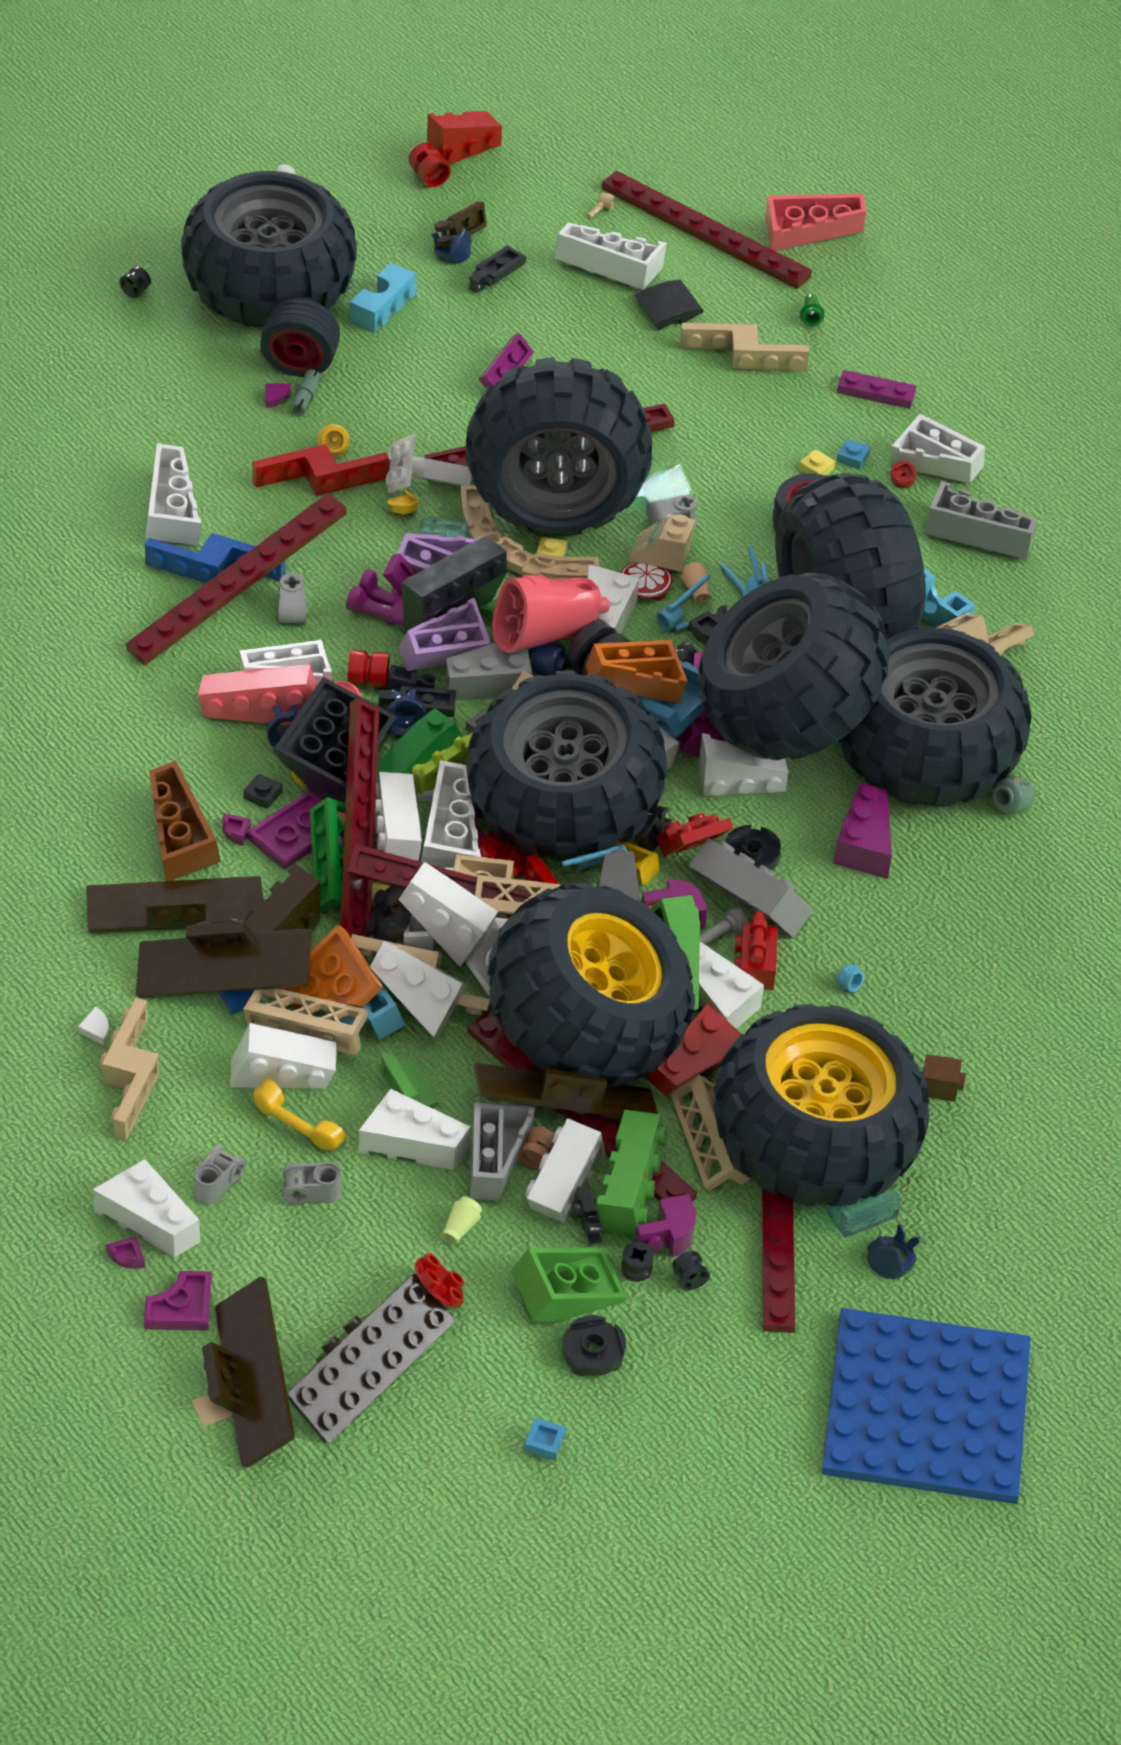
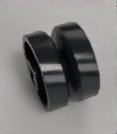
[565,620,631,676]

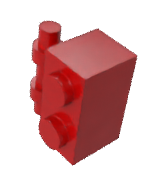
[734,912,778,990]

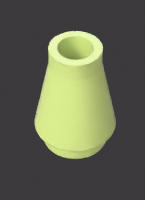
[441,1196,482,1244]

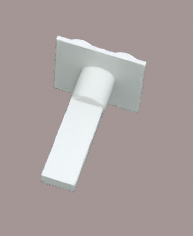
[386,434,471,494]

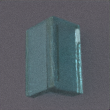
[637,464,692,506]
[827,1190,901,1238]

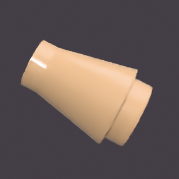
[681,562,710,603]

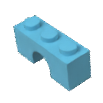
[350,263,417,332]
[922,569,975,627]

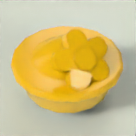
[318,424,350,456]
[387,489,420,516]

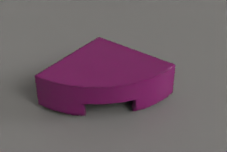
[265,383,291,407]
[222,813,251,846]
[105,1237,145,1269]

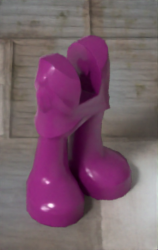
[346,569,404,627]

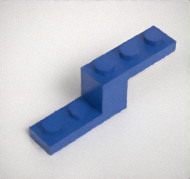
[145,533,285,583]

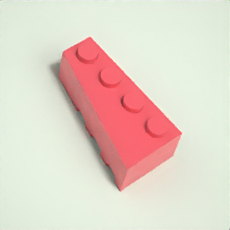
[765,194,867,251]
[198,664,316,726]

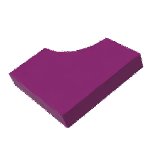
[144,1271,212,1330]

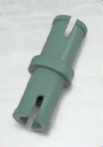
[289,369,321,416]

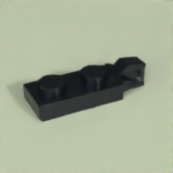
[468,246,526,293]
[378,686,456,718]

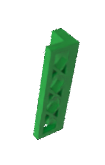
[310,797,346,913]

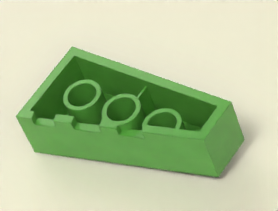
[596,1110,667,1237]

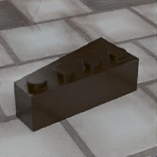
[245,863,320,933]

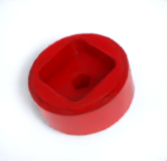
[890,461,917,488]

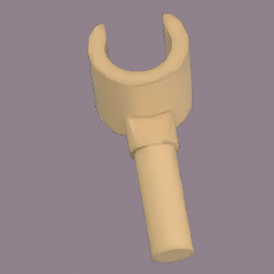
[587,193,615,219]

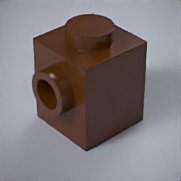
[923,1054,966,1102]

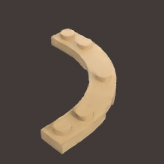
[460,485,599,579]

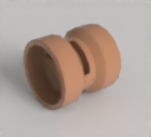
[518,1127,554,1170]

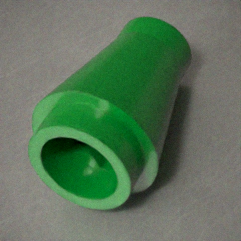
[800,294,825,326]

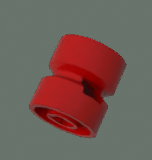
[408,142,451,188]
[347,650,390,688]

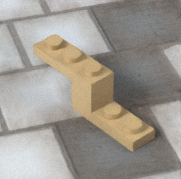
[680,323,809,371]
[936,613,1034,655]
[351,934,492,1016]
[99,998,160,1141]

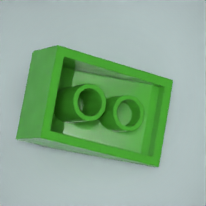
[510,1247,628,1322]

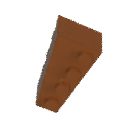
[149,761,221,881]

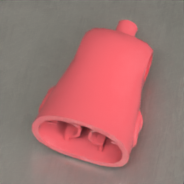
[492,573,610,653]

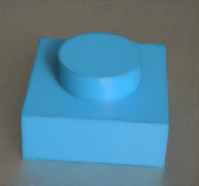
[836,439,871,469]
[524,1418,566,1460]

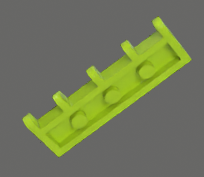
[412,725,476,795]

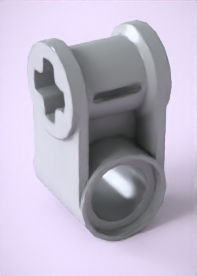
[645,494,698,526]
[278,573,306,624]
[194,1145,246,1205]
[283,1162,343,1205]

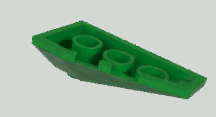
[376,709,463,783]

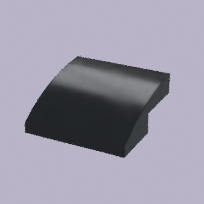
[635,279,704,331]

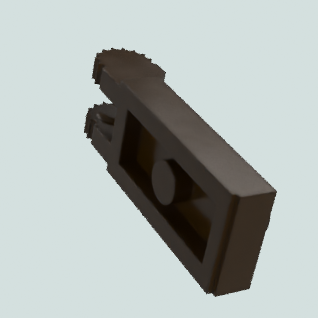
[434,201,487,247]

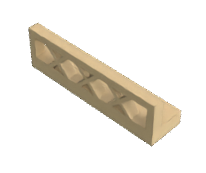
[475,875,561,919]
[244,988,368,1055]
[670,1074,751,1191]

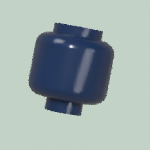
[528,642,567,676]

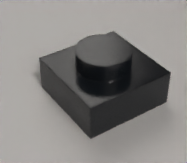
[243,773,283,809]

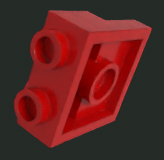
[656,812,733,858]

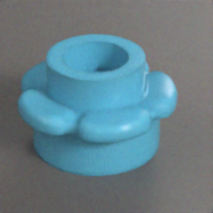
[837,964,864,992]

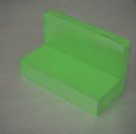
[381,1051,439,1108]

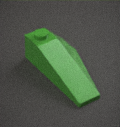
[650,895,700,1014]

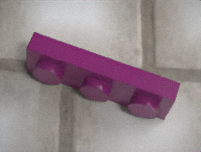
[479,333,534,389]
[837,370,917,409]

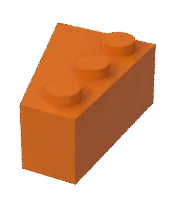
[586,640,688,703]

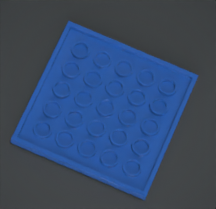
[822,1308,1031,1504]

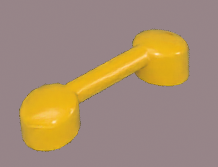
[253,1078,346,1151]

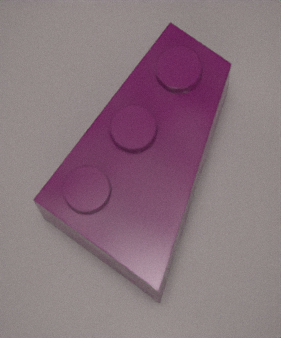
[833,782,892,879]

